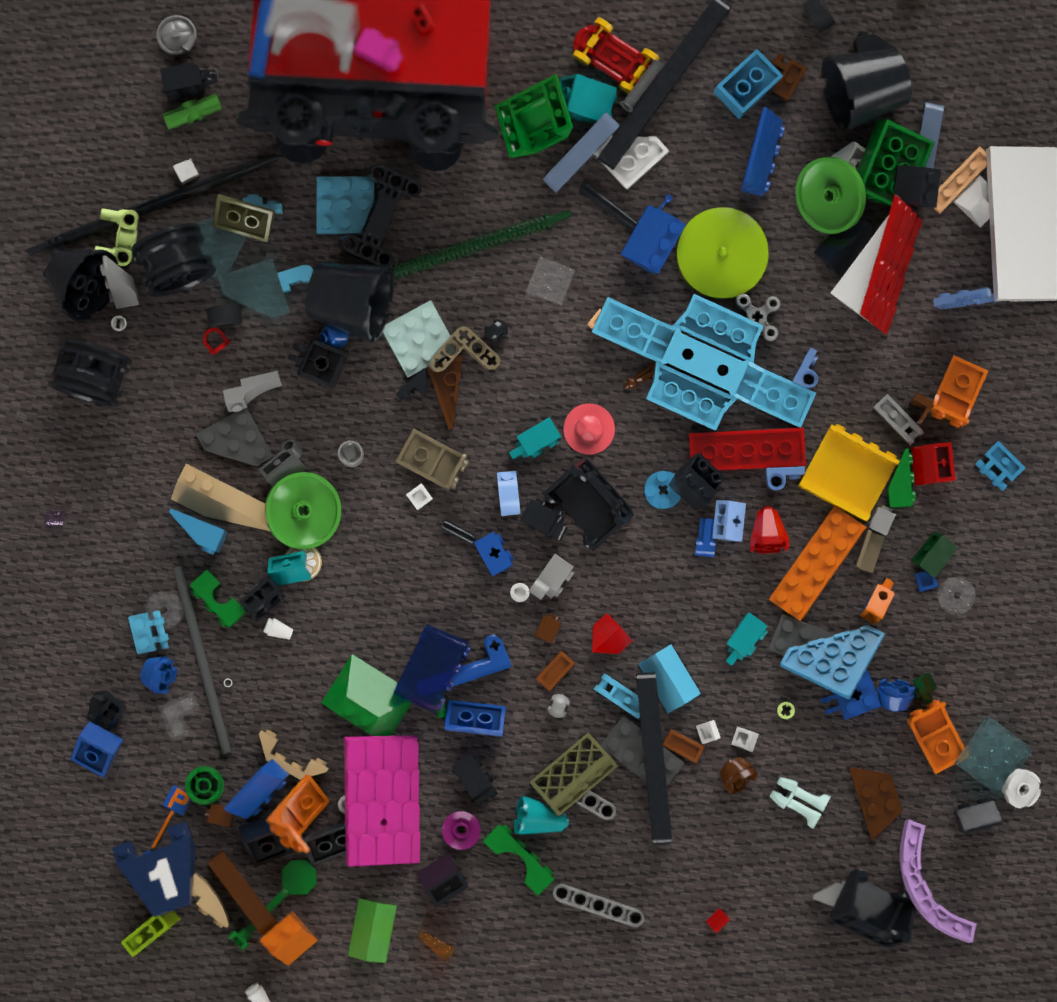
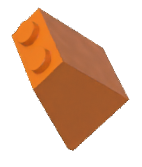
[260,911,318,966]

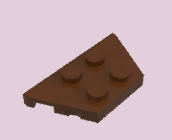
[849,767,903,840]

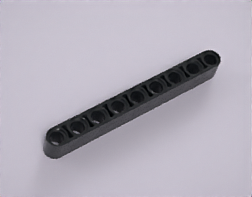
[636,672,672,846]

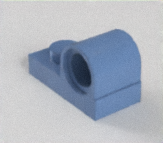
[792,347,818,389]
[765,466,805,491]

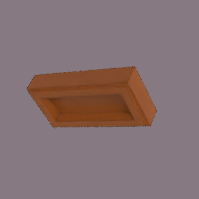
[536,651,575,692]
[663,729,705,763]

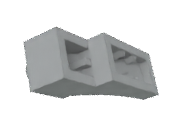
[223,371,282,412]

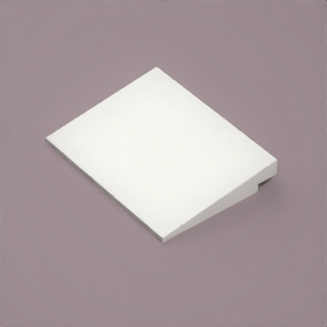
[986,146,1057,302]

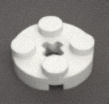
[1002,769,1041,808]

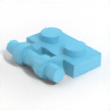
[128,610,169,654]

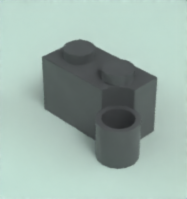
[258,440,307,487]

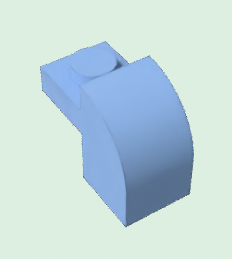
[497,471,520,516]

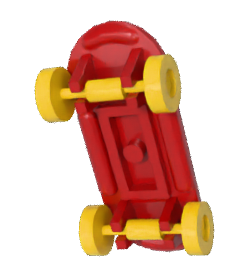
[572,17,660,94]

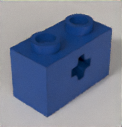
[474,531,514,577]

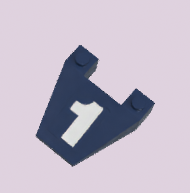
[112,821,196,917]

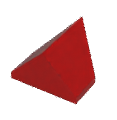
[592,613,632,654]

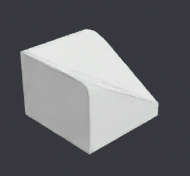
[173,159,199,184]

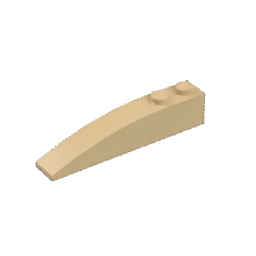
[171,464,270,531]

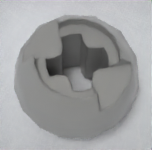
[547,694,570,718]

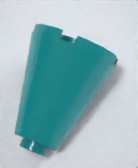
[514,796,569,835]

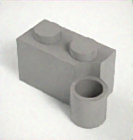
[529,554,575,600]

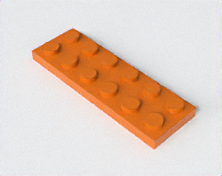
[769,506,867,622]

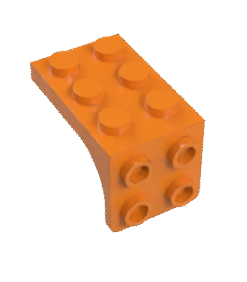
[929,355,988,428]
[906,700,969,774]
[266,774,330,853]

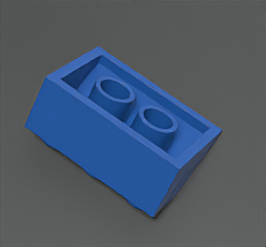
[620,205,686,274]
[224,759,289,819]

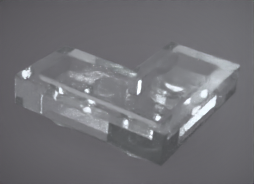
[157,691,201,742]

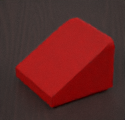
[706,909,730,933]

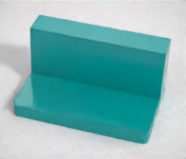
[267,551,311,586]

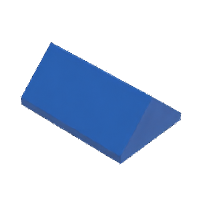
[444,700,506,736]

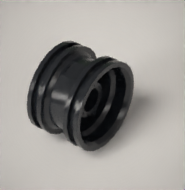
[131,223,216,297]

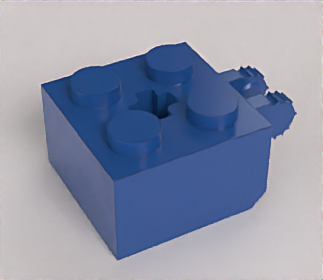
[820,670,881,720]

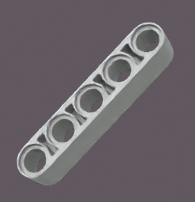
[553,884,644,927]

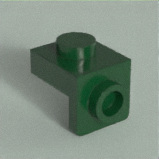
[912,673,937,705]

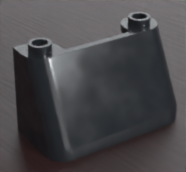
[543,458,634,551]
[829,869,916,947]

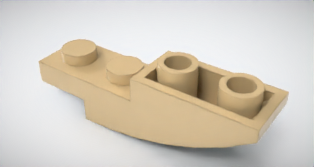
[192,873,231,928]

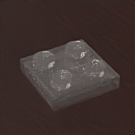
[526,257,575,306]

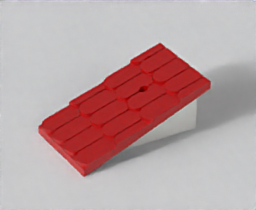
[831,195,922,335]

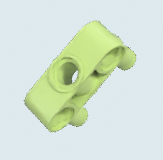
[95,208,139,266]

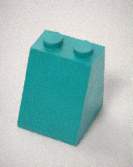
[560,74,617,124]

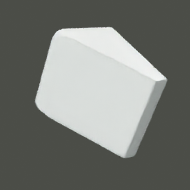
[731,727,759,752]

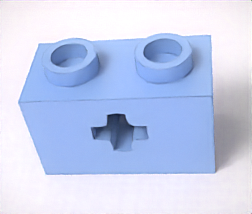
[712,500,746,542]

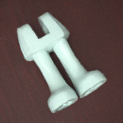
[770,777,830,829]

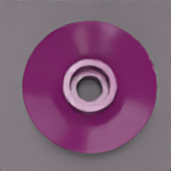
[442,811,481,850]

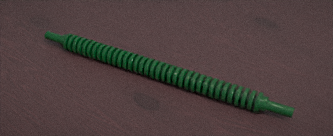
[388,210,572,279]

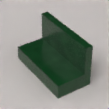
[911,531,958,578]

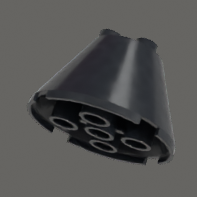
[43,249,118,321]

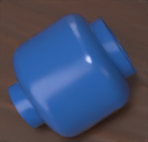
[319,325,349,349]

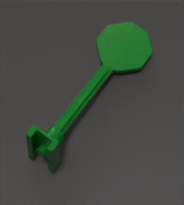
[228,860,316,951]

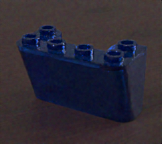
[393,624,471,714]

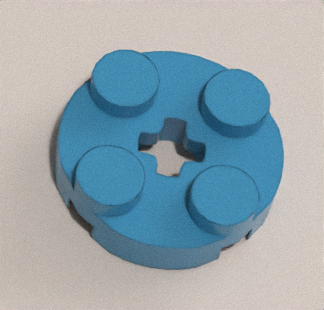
[644,471,681,509]

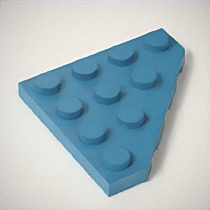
[780,625,885,699]

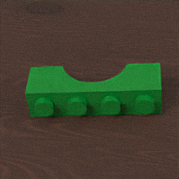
[483,824,554,896]

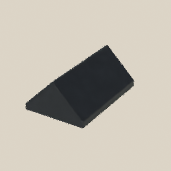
[813,217,876,279]
[301,822,346,866]

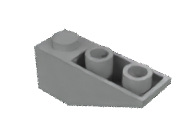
[100,256,139,309]

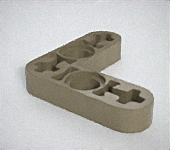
[429,326,500,372]

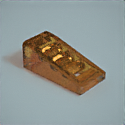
[418,931,456,962]

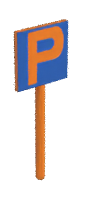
[152,785,191,849]

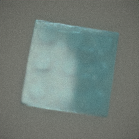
[954,716,1034,797]

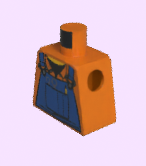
[859,578,895,625]

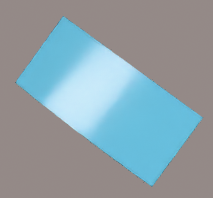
[243,194,283,214]

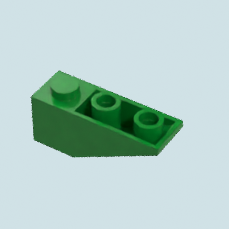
[886,448,916,508]

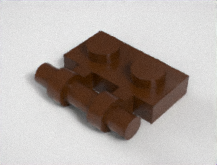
[771,53,807,102]

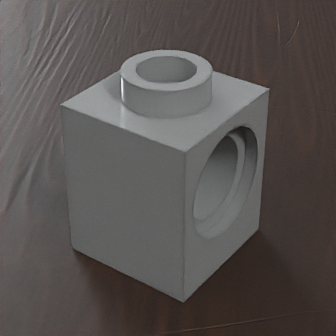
[867,505,896,536]

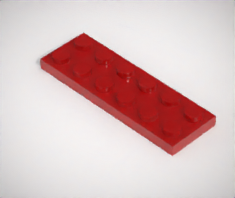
[689,428,806,471]

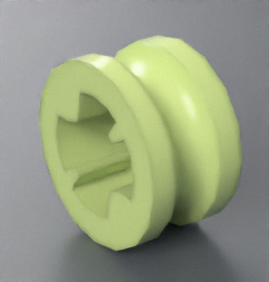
[777,702,795,719]

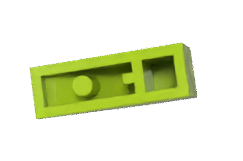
[121,910,180,957]

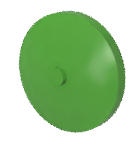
[795,157,866,234]
[265,472,341,549]

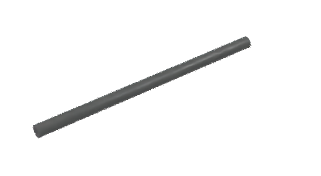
[173,566,231,754]

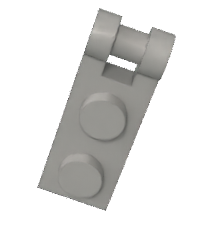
[873,394,924,446]

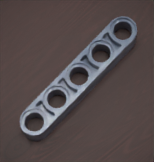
[919,102,944,168]
[542,112,620,193]

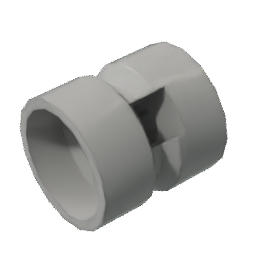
[338,440,364,467]

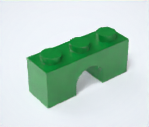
[190,570,247,628]

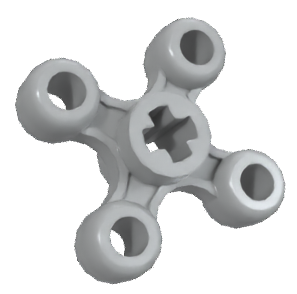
[735,294,780,341]

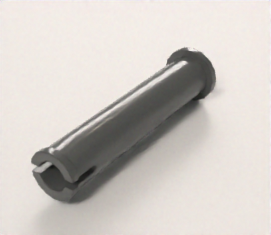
[620,60,663,112]

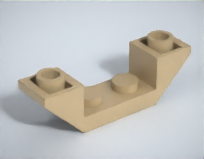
[259,729,329,779]

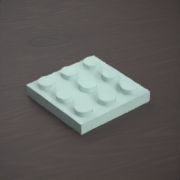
[383,300,455,378]

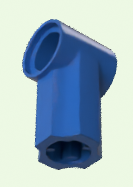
[695,518,716,558]

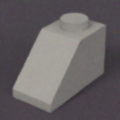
[811,881,846,906]

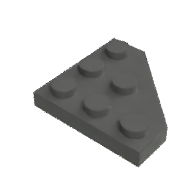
[196,408,273,466]

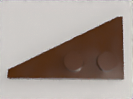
[427,355,463,430]

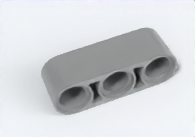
[567,784,616,820]

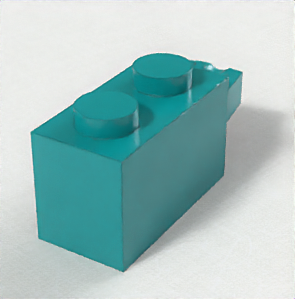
[509,417,561,460]
[725,612,768,666]

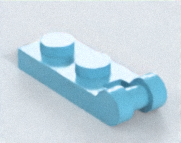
[594,673,640,719]

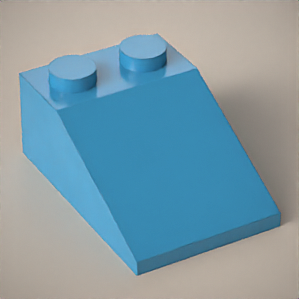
[713,49,783,119]
[169,508,228,555]

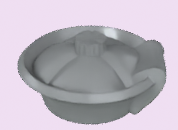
[156,15,198,55]

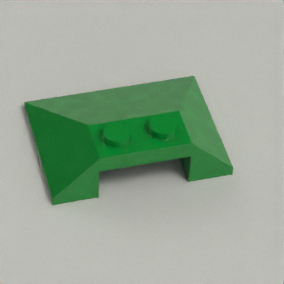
[495,74,573,158]
[321,654,417,736]

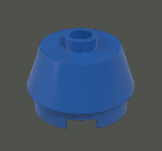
[141,656,177,694]
[877,679,915,712]

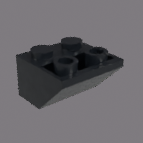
[668,452,725,510]
[416,853,469,907]

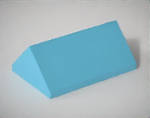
[638,645,701,713]

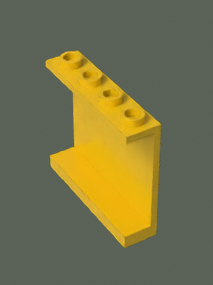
[798,424,900,523]

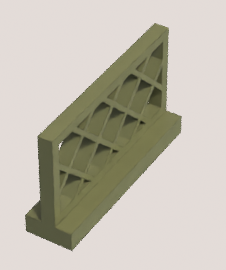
[530,732,618,816]

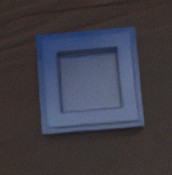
[914,571,938,592]

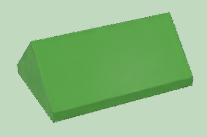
[348,898,397,963]

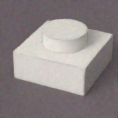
[406,483,433,510]
[696,720,720,744]

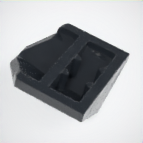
[87,691,127,732]

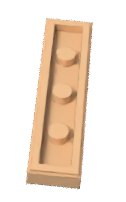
[934,146,987,214]

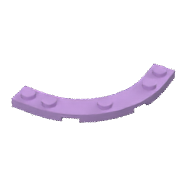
[900,820,976,943]

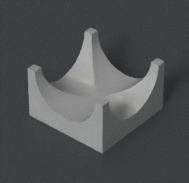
[265,0,360,72]

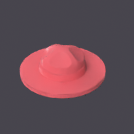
[564,403,615,455]

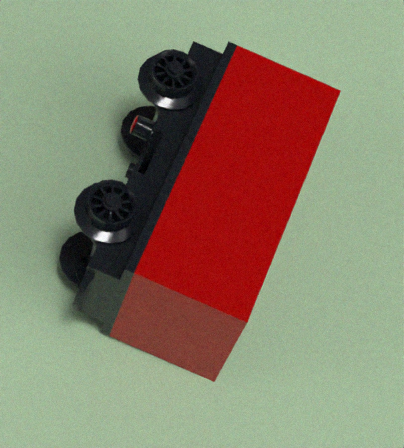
[236,0,499,172]

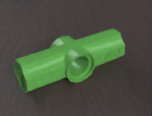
[163,94,222,130]

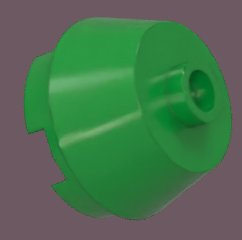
[185,766,224,805]

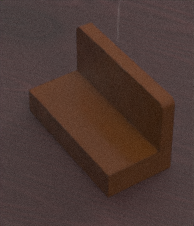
[909,393,934,425]

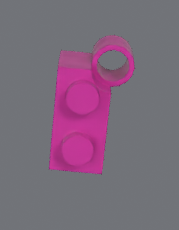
[354,28,403,72]

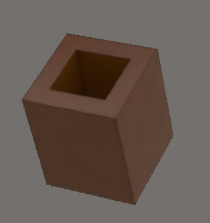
[534,613,561,644]
[205,803,234,828]

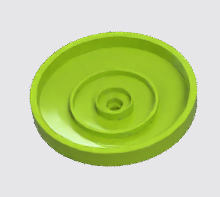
[677,207,769,299]

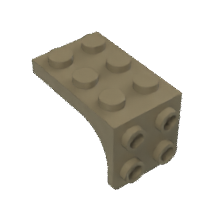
[396,428,469,491]

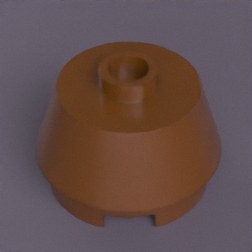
[719,757,758,794]

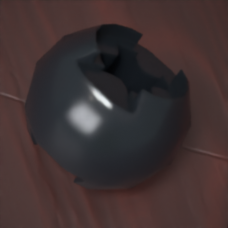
[485,319,508,343]

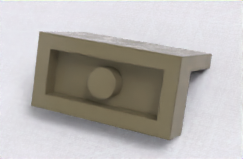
[854,530,885,573]

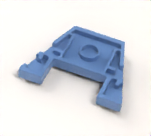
[933,288,1001,309]

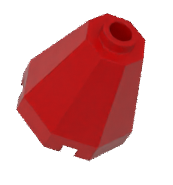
[749,506,789,554]

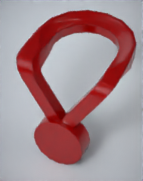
[203,328,230,355]

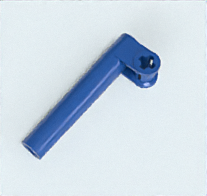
[249,0,274,78]
[415,634,511,697]

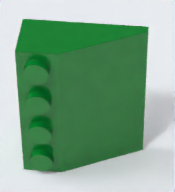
[857,119,935,207]

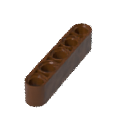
[207,850,278,936]

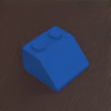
[70,721,123,778]

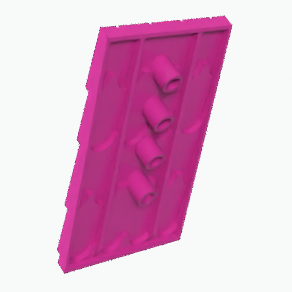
[344,735,420,866]

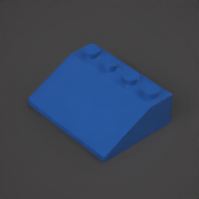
[740,107,785,196]

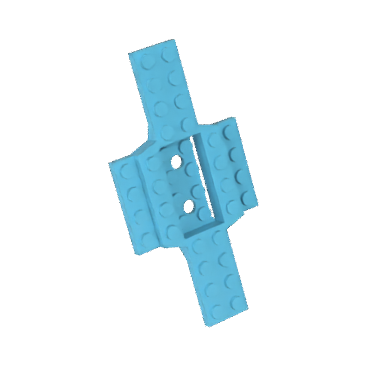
[592,294,816,431]

